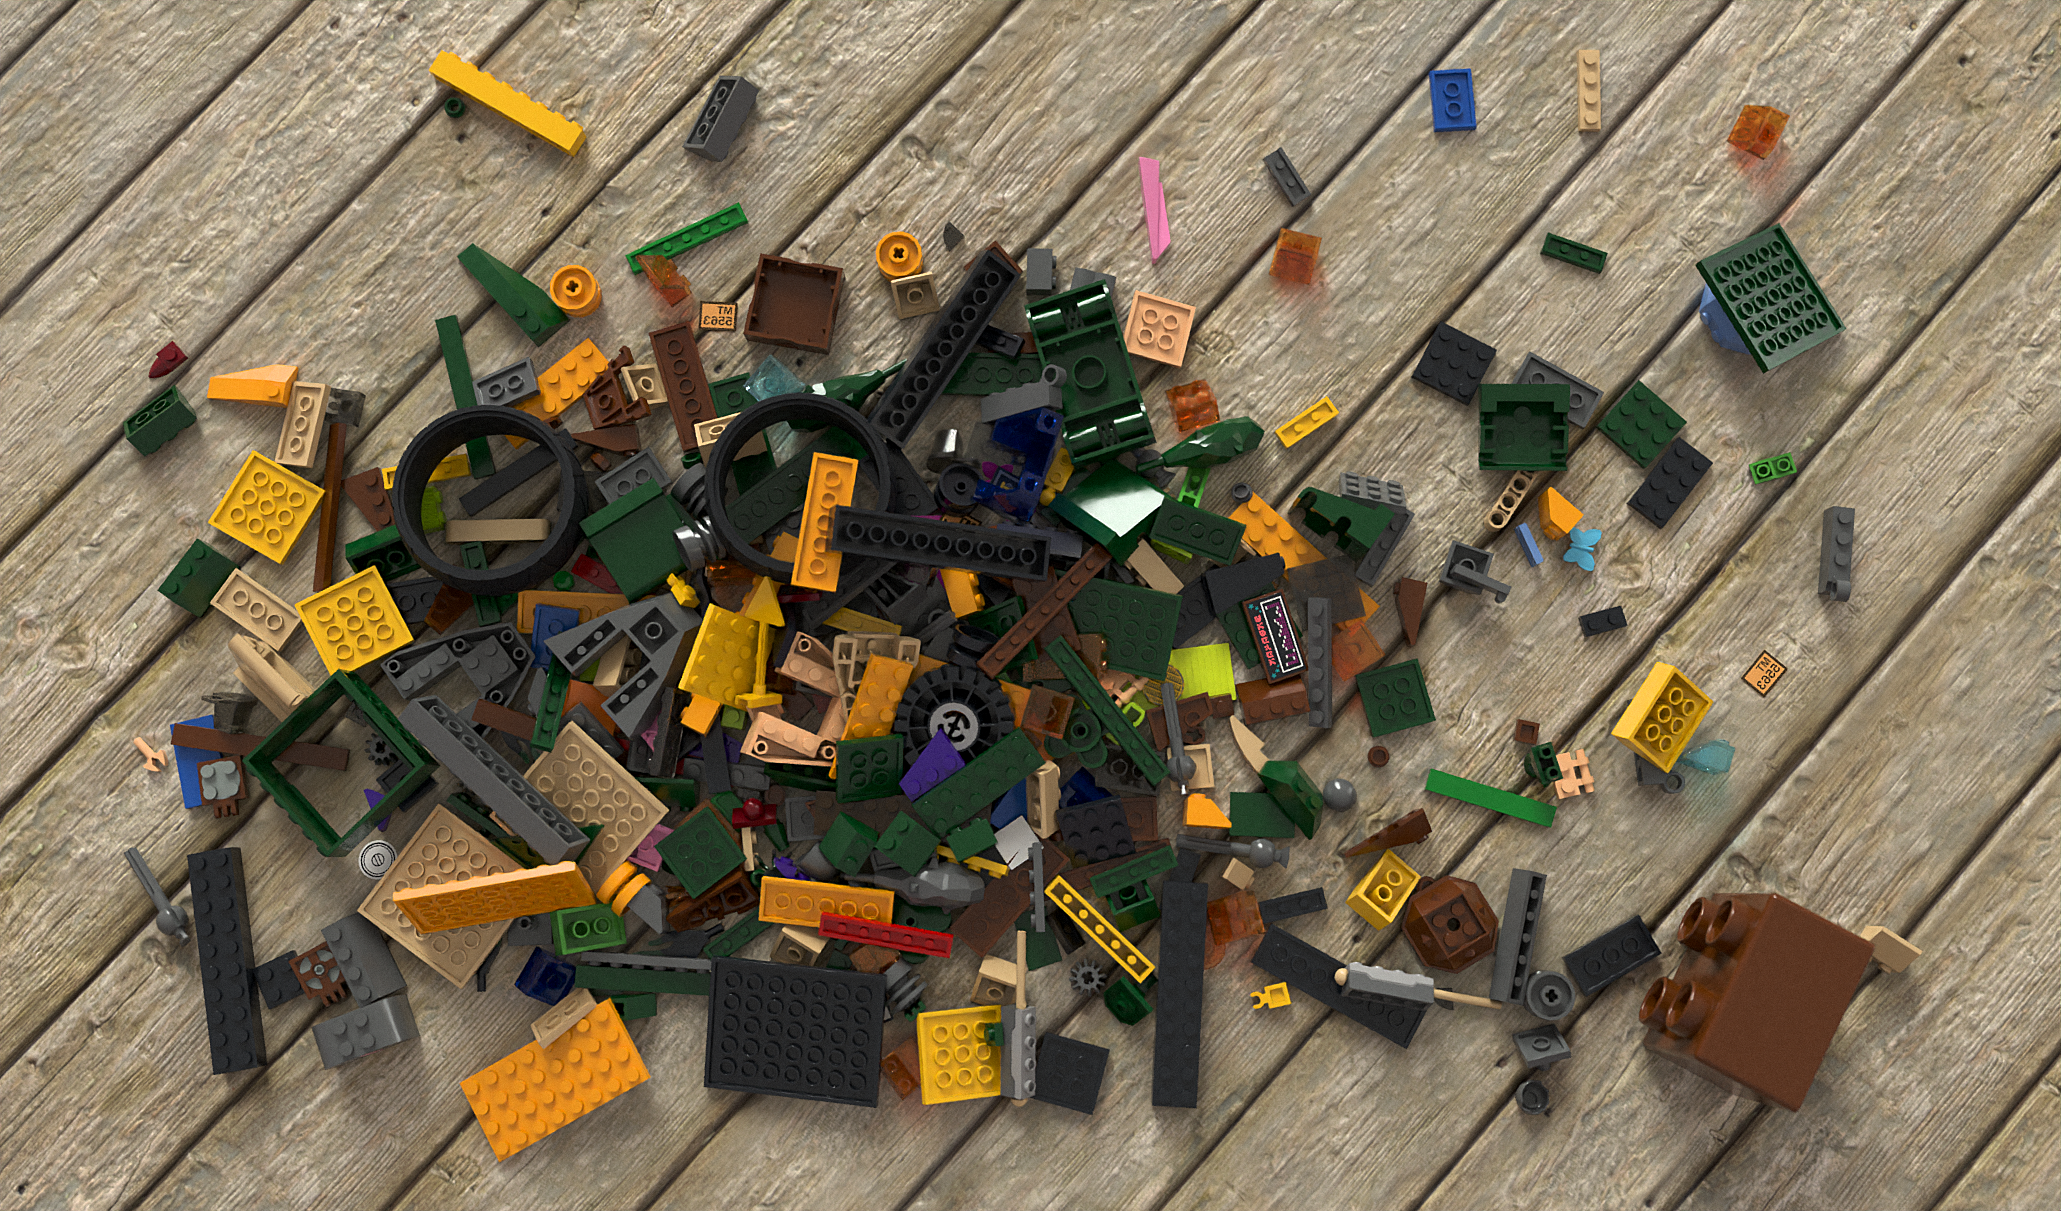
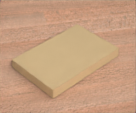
[531,988,597,1049]

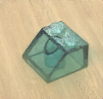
[743,354,807,401]
[1676,739,1736,775]

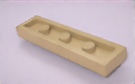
[1577,50,1601,132]

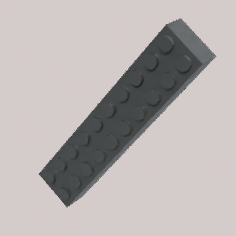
[398,695,590,866]

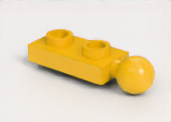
[1039,447,1075,506]

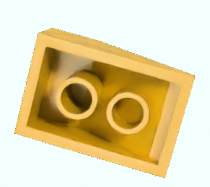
[1345,849,1421,931]

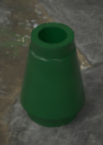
[763,818,790,852]

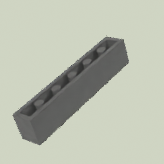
[1489,868,1547,1006]

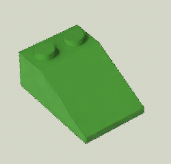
[550,901,627,956]

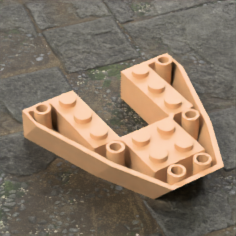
[740,631,895,766]

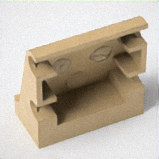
[228,633,316,722]

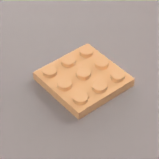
[1123,290,1196,369]

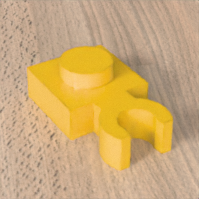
[666,573,700,608]
[1250,982,1292,1009]

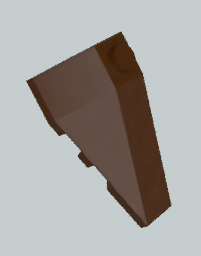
[1341,808,1432,858]
[666,864,761,932]

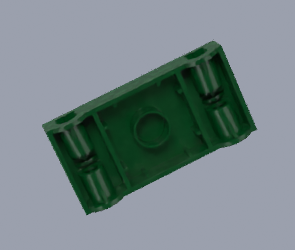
[1024,279,1157,469]

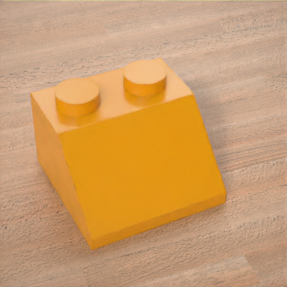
[1538,487,1584,541]

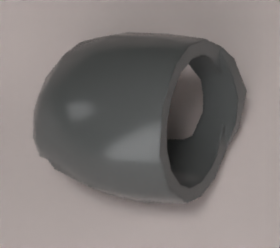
[795,840,841,882]

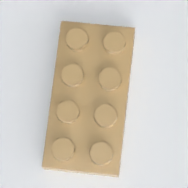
[275,381,331,468]
[210,568,303,652]

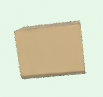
[891,272,940,319]
[621,363,669,411]

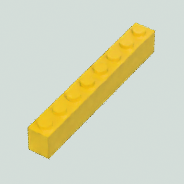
[428,50,587,158]

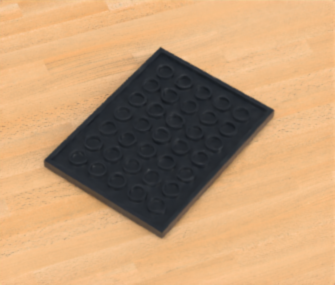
[704,955,887,1108]

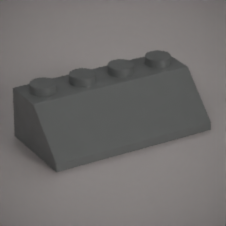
[682,76,759,162]
[997,521,1083,562]
[321,912,407,1008]

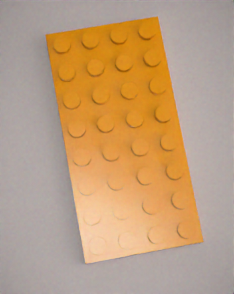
[393,861,596,934]
[460,998,651,1162]

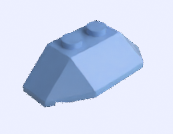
[1699,283,1751,355]

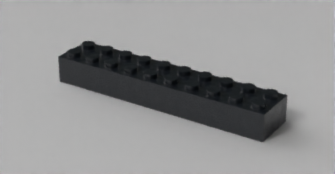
[867,249,1021,449]
[825,505,1051,583]
[187,847,267,1075]
[1151,880,1208,1108]

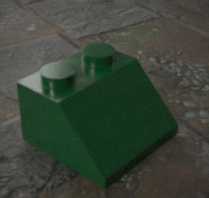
[819,811,879,878]
[874,811,942,877]
[1105,879,1160,932]

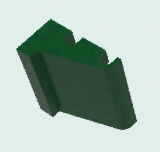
[1478,384,1570,471]
[1048,459,1176,566]
[579,478,688,604]
[1287,487,1395,562]

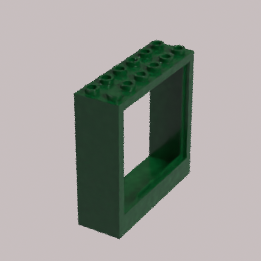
[242,669,440,857]

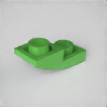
[1748,452,1797,485]

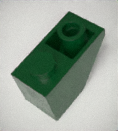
[606,993,657,1021]

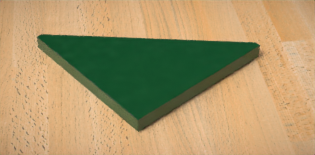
[490,824,605,870]

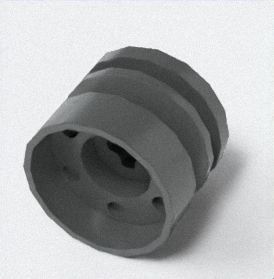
[670,463,728,520]
[672,516,726,572]
[884,957,928,1016]

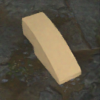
[1228,715,1269,774]

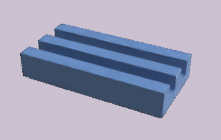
[1514,523,1543,568]

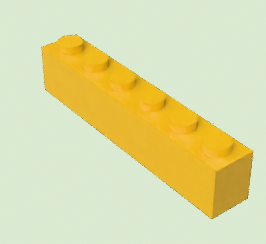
[1043,874,1155,984]

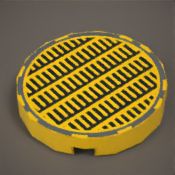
[1142,664,1185,706]

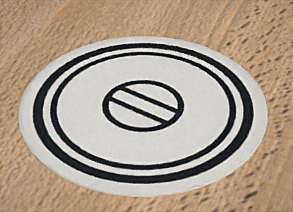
[359,840,397,879]

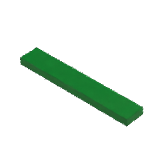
[625,202,748,275]
[1424,768,1557,828]

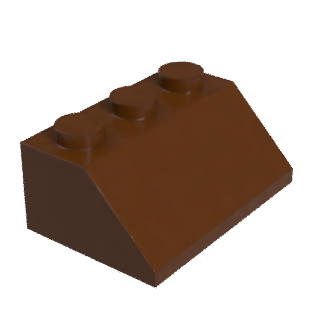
[1235,674,1310,726]

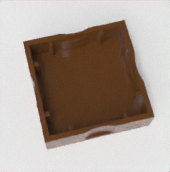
[743,253,845,355]

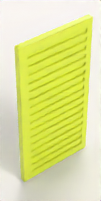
[1120,643,1237,711]

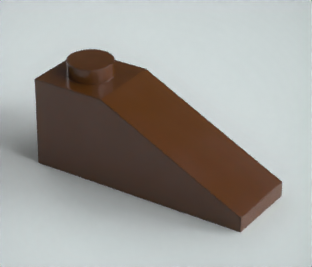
[571,424,642,458]
[1393,577,1428,648]

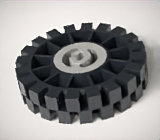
[895,663,1017,783]

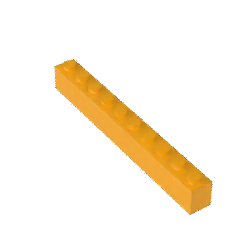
[680,531,799,737]

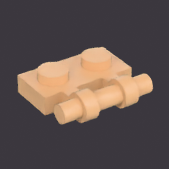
[1097,669,1149,708]
[1553,749,1594,800]

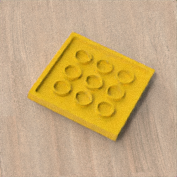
[208,450,326,565]
[294,565,415,675]
[678,604,776,712]
[916,1004,1001,1105]

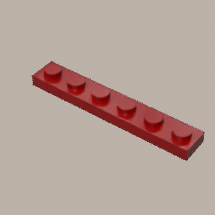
[818,911,954,958]

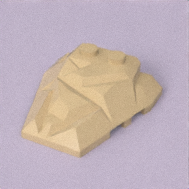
[832,631,921,723]

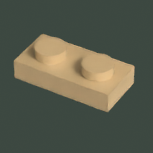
[741,827,760,871]

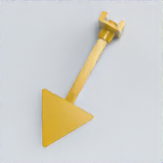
[735,576,785,708]

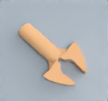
[133,737,168,772]

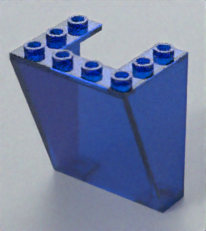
[973,407,1064,522]

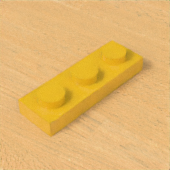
[1274,396,1339,450]

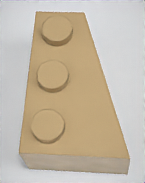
[1123,537,1184,594]

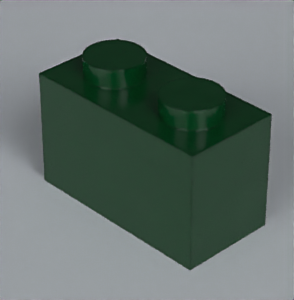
[946,817,999,863]

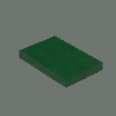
[1229,792,1295,838]

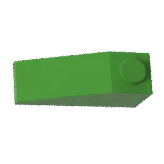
[1177,467,1211,508]

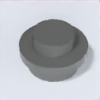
[1231,482,1253,503]

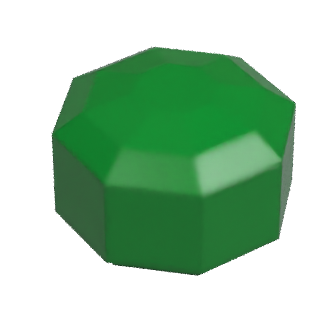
[553,571,575,592]

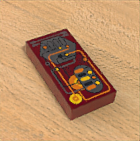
[776,584,823,603]

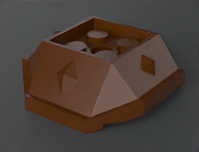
[1400,875,1499,974]

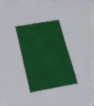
[1014,906,1063,971]

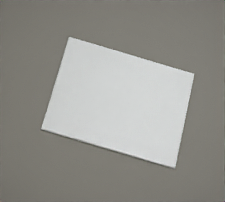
[994,815,1044,870]

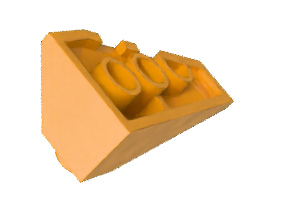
[207,365,298,408]

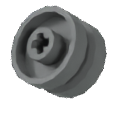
[1523,970,1576,1020]

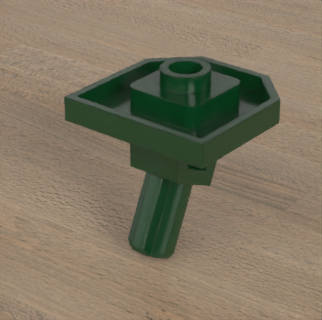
[1103,973,1157,1026]

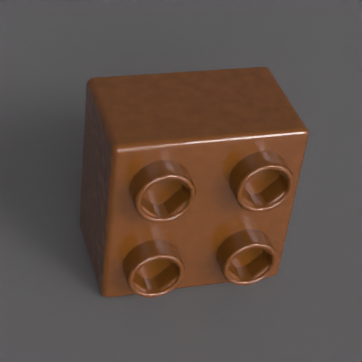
[1639,893,1875,1113]

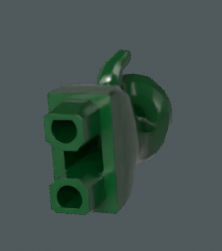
[1524,742,1563,788]

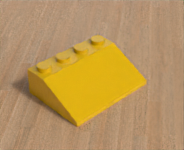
[1611,662,1714,774]

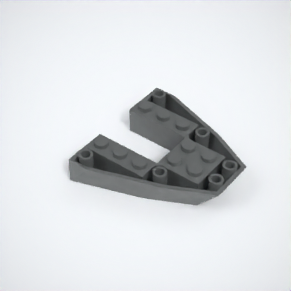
[544,592,703,741]
[380,622,536,739]

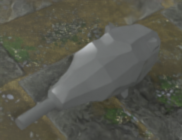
[845,857,985,914]

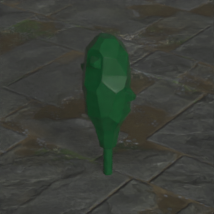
[787,359,907,433]
[1135,416,1265,473]

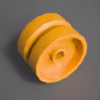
[876,231,923,282]
[550,265,602,318]
[596,860,652,917]

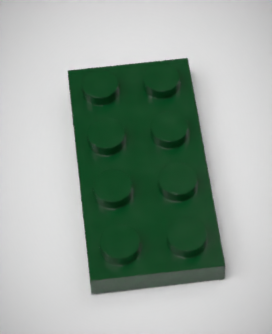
[1149,496,1246,566]

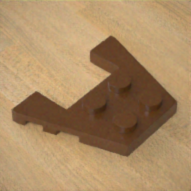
[583,345,652,430]

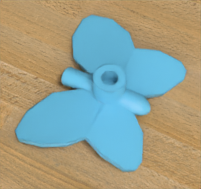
[1563,527,1602,571]

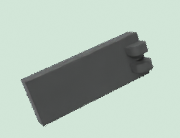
[1262,147,1311,207]
[1450,564,1511,604]

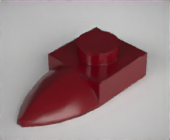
[148,341,188,378]

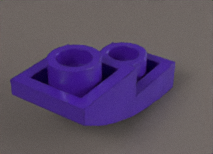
[773,856,812,881]

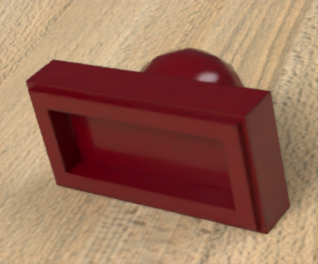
[732,798,777,829]

